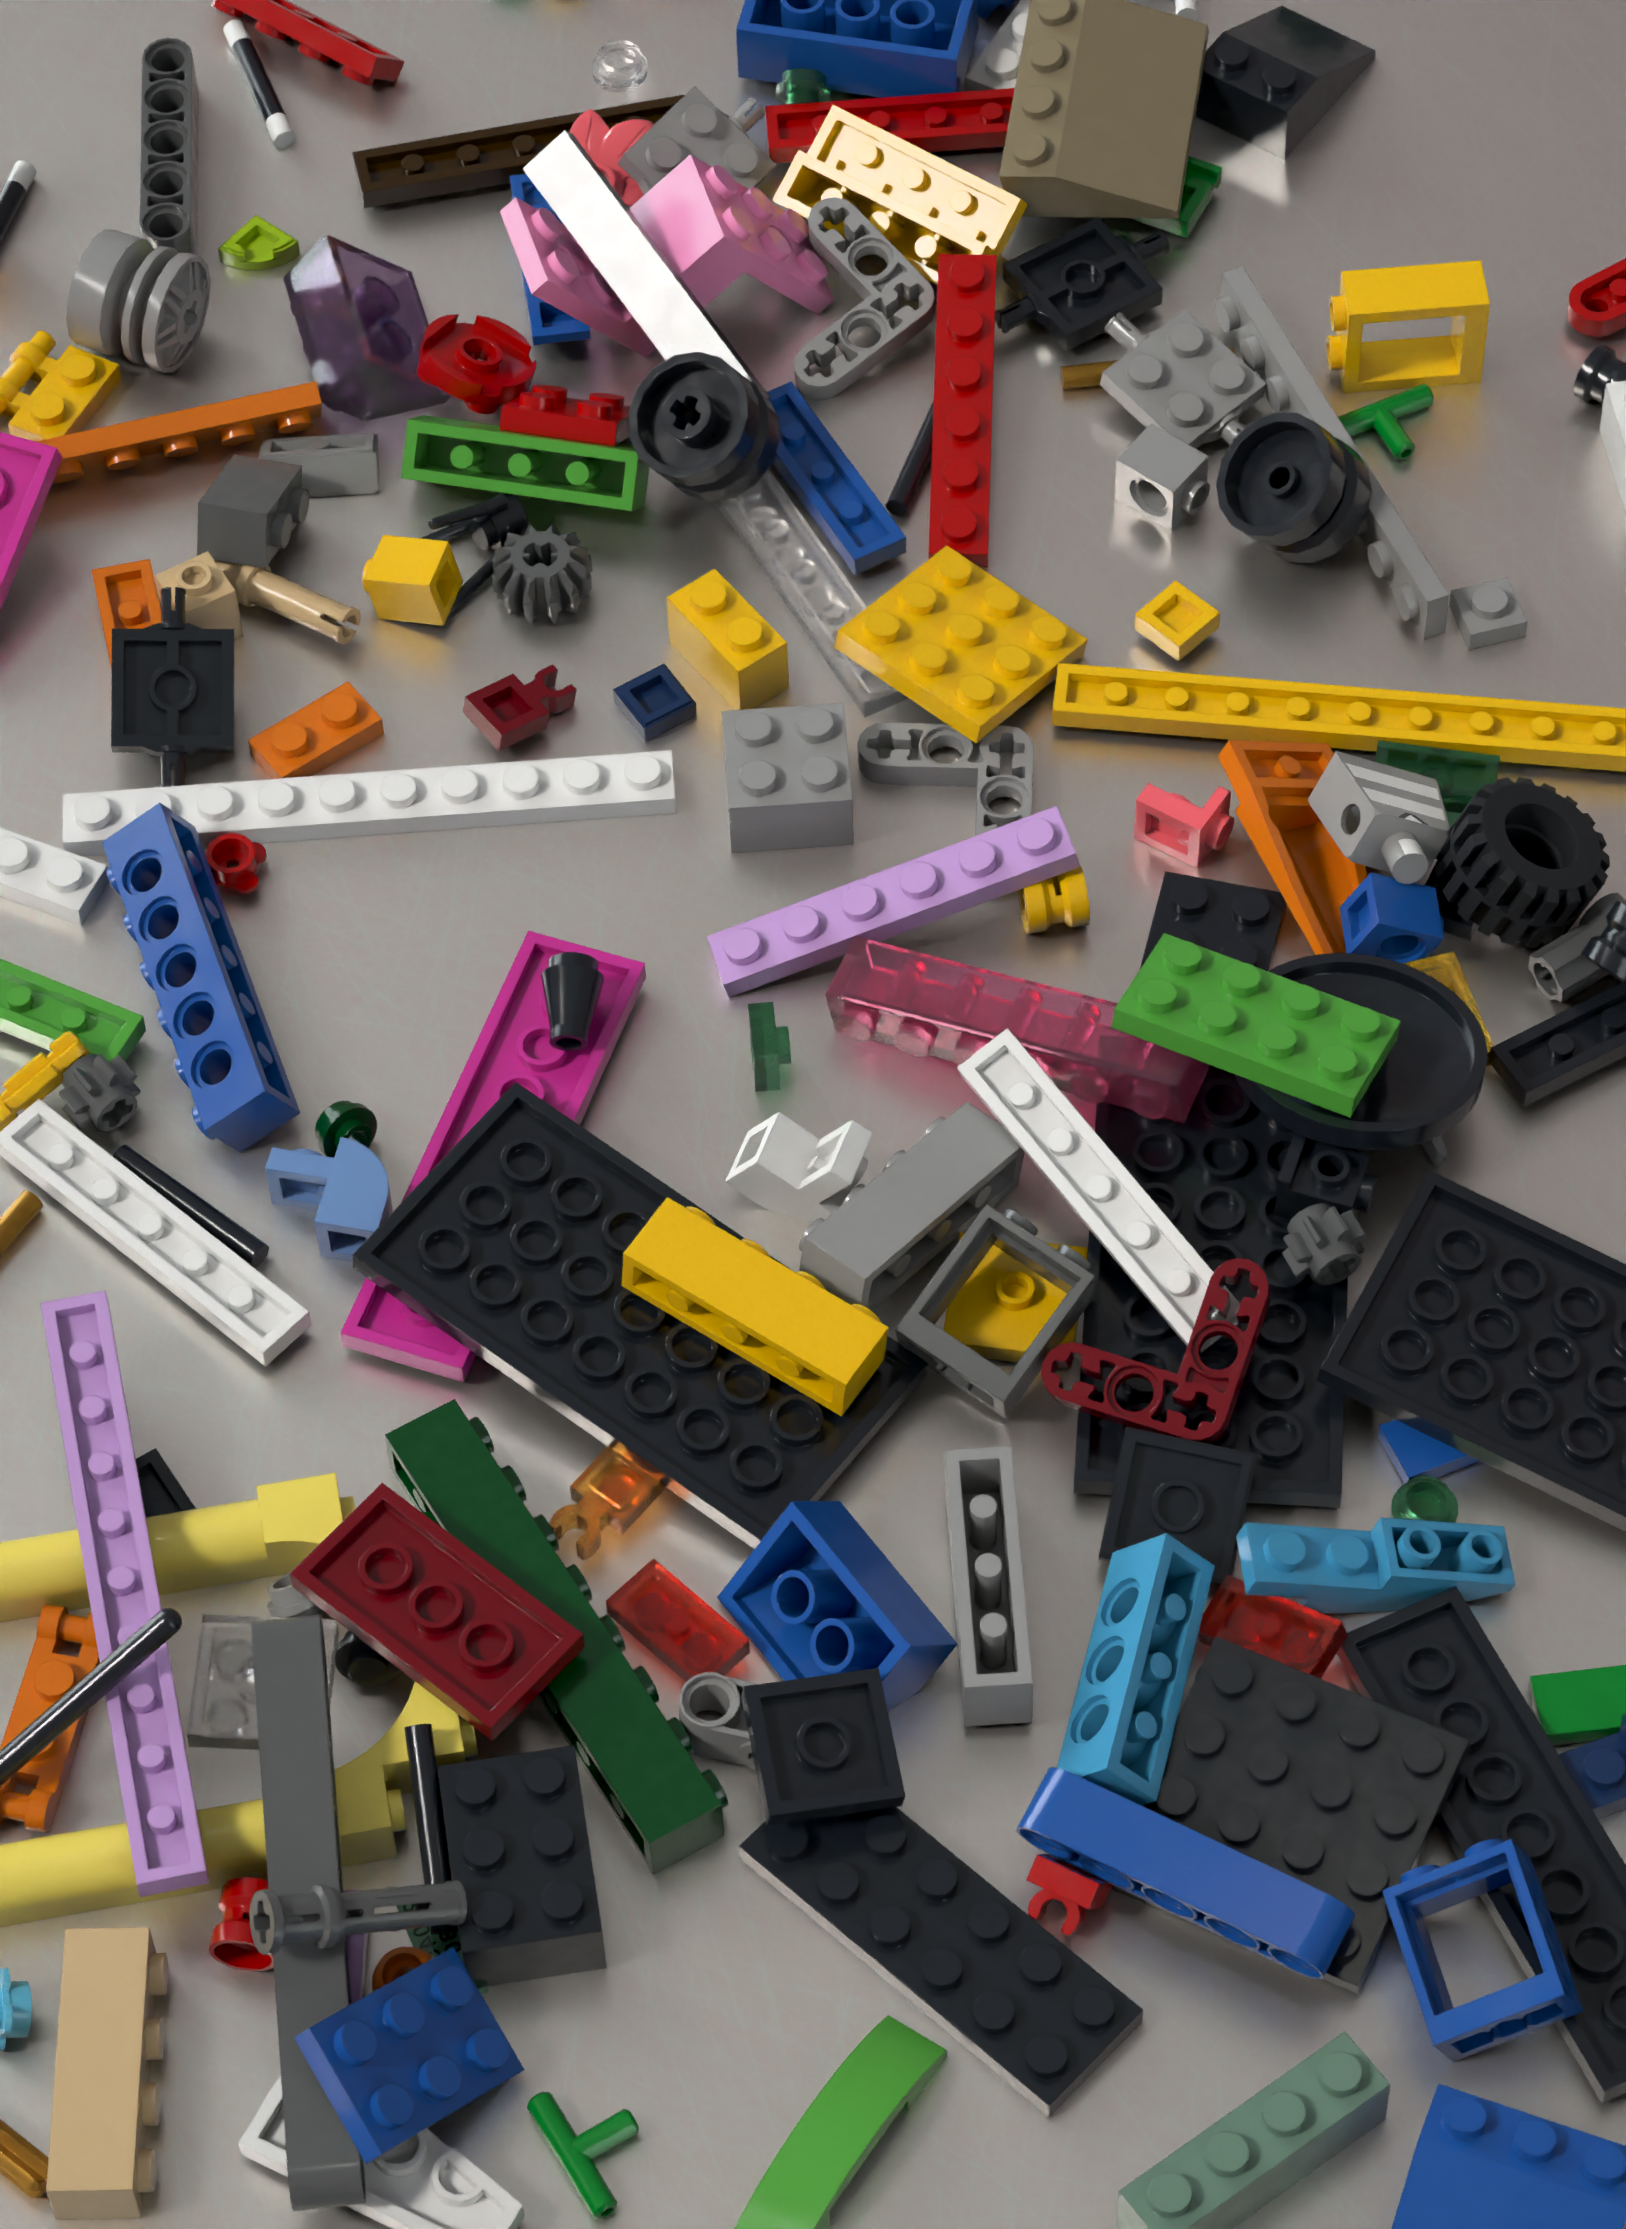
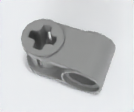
[679,1672,757,1770]

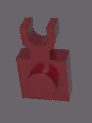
[462,664,577,751]

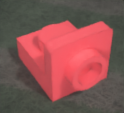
[1134,783,1234,868]

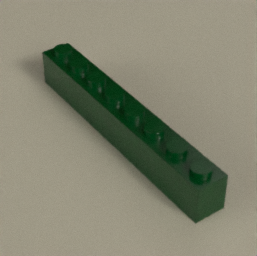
[385,1399,728,1875]

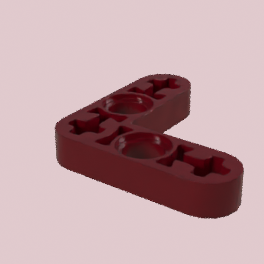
[1041,1258,1271,1444]

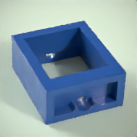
[1382,1839,1584,2062]

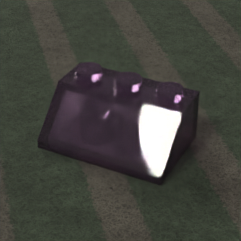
[283,234,451,421]

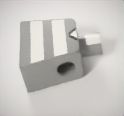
[1308,751,1450,884]

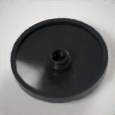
[1234,953,1487,1150]

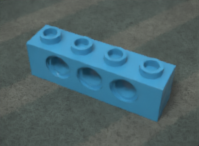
[1057,1533,1215,1806]

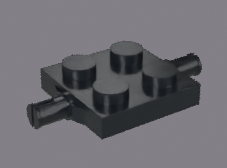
[995,217,1170,351]
[111,587,234,787]

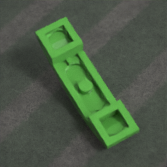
[734,2015,947,2229]

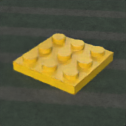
[834,546,1088,743]

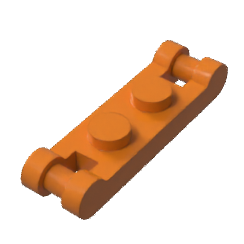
[0,1604,100,1833]

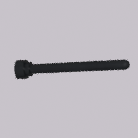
[0,1608,182,1787]

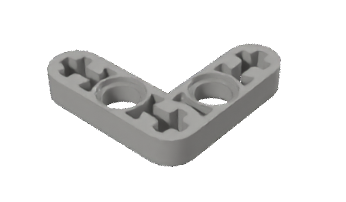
[794,197,935,401]
[857,722,1034,836]

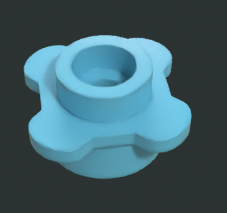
[0,1968,32,2051]

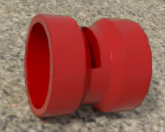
[209,1877,274,1972]

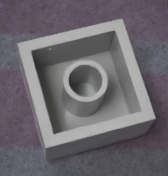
[721,703,854,853]

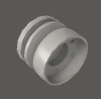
[66,229,211,373]

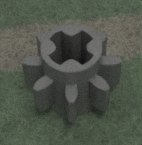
[59,1054,141,1131]
[1282,1203,1366,1285]

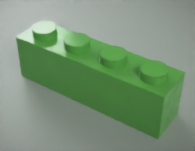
[401,415,650,511]

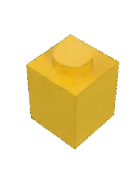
[362,535,463,626]

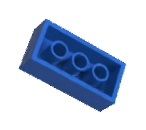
[736,0,979,98]

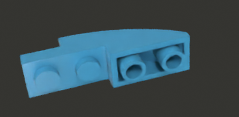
[1236,1517,1515,1614]

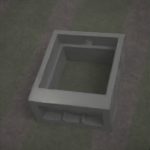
[895,1204,1096,1419]

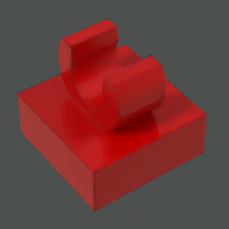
[1026,1853,1113,1935]

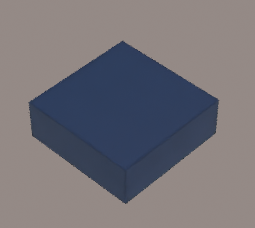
[613,663,697,742]

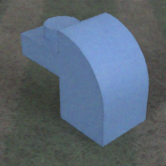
[265,1137,393,1262]

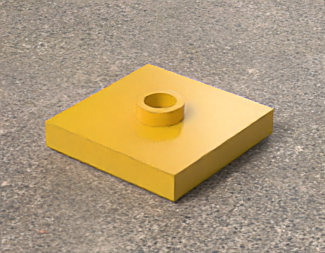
[943,1232,1088,1369]

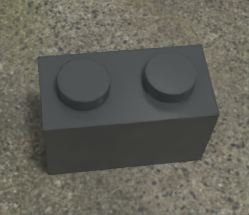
[197,454,309,568]

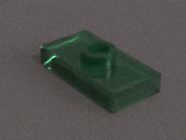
[1375,740,1500,813]

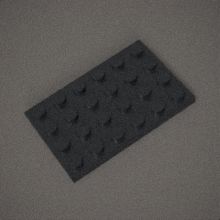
[1316,1170,1626,1532]

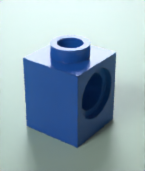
[1339,872,1444,969]

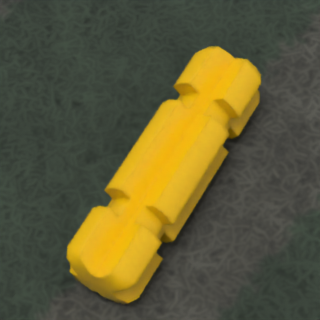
[0,1031,90,1132]

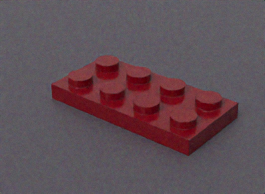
[290,1483,585,1741]

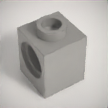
[1115,424,1210,531]

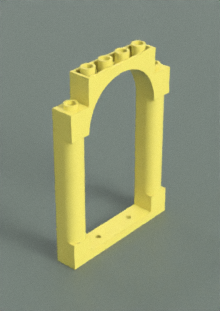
[0,1473,478,1927]

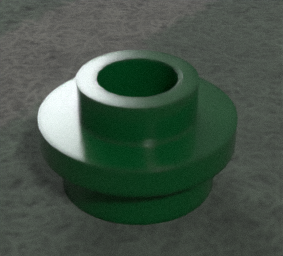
[315,1101,377,1158]

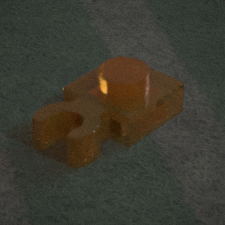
[549,1445,665,1561]

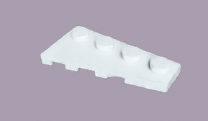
[238,2074,524,2229]

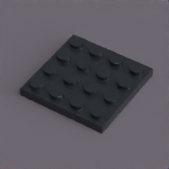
[1112,1636,1470,1994]

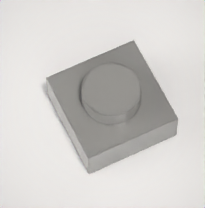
[1449,577,1527,650]

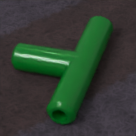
[1338,384,1434,460]
[527,2092,639,2219]

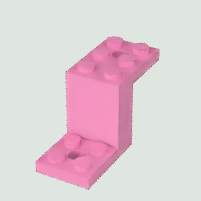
[500,154,834,358]

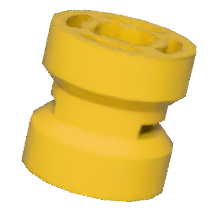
[1017,865,1090,934]

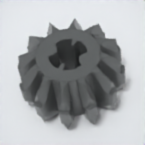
[492,523,592,624]

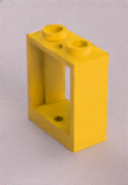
[1326,260,1490,394]

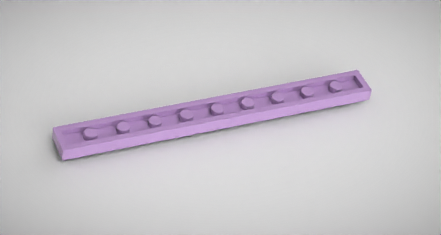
[41,1290,209,1897]

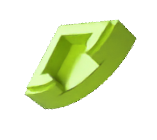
[218,215,300,271]

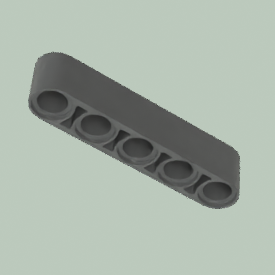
[140,38,199,255]

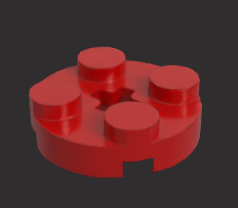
[417,314,536,415]

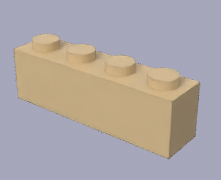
[46,1927,168,2220]

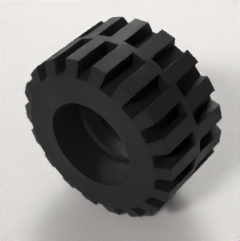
[1435,777,1610,948]

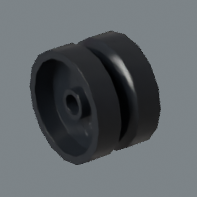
[628,351,780,502]
[1216,412,1372,563]

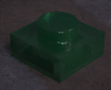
[748,1002,791,1092]

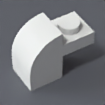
[725,1112,873,1222]

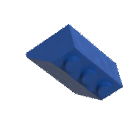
[717,1501,958,1712]
[1391,2084,1626,2229]

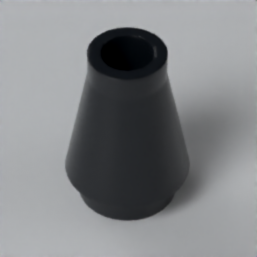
[541,952,604,1051]

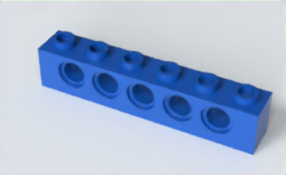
[102,802,300,1153]

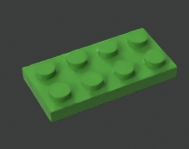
[1111,933,1401,1118]

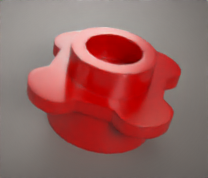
[206,833,267,894]

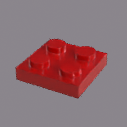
[499,385,630,446]

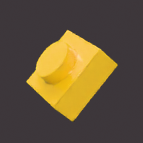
[1134,580,1220,661]

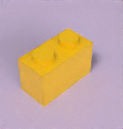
[666,569,789,710]

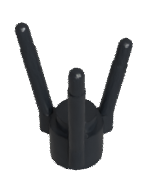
[421,493,529,616]

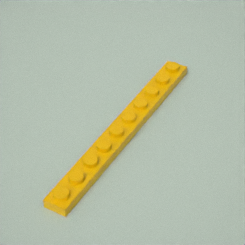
[1052,663,1626,772]

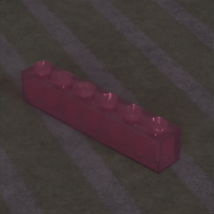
[825,936,1211,1123]

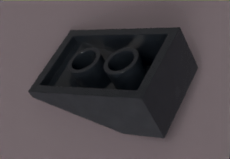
[1196,6,1376,160]

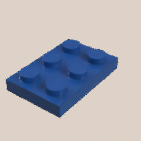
[294,1947,525,2164]

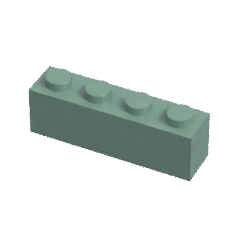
[1117,2031,1391,2229]

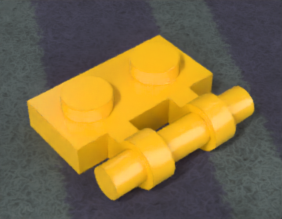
[0,330,122,441]

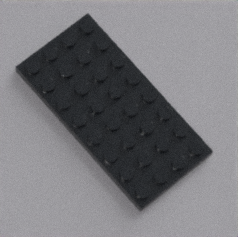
[1074,1042,1352,1508]
[352,1082,928,1549]

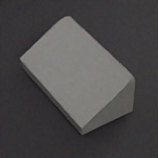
[259,433,379,498]

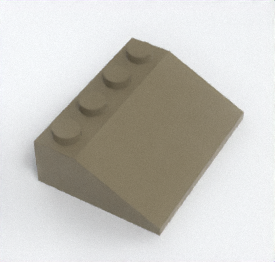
[999,0,1209,218]

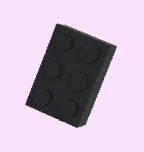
[437,1745,607,1988]

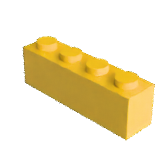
[622,1197,889,1416]

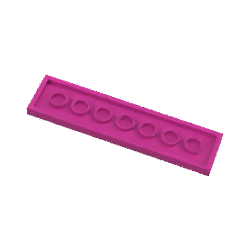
[340,931,646,1382]

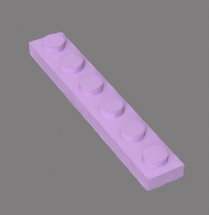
[706,806,1080,998]

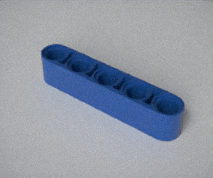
[1016,1767,1355,1979]

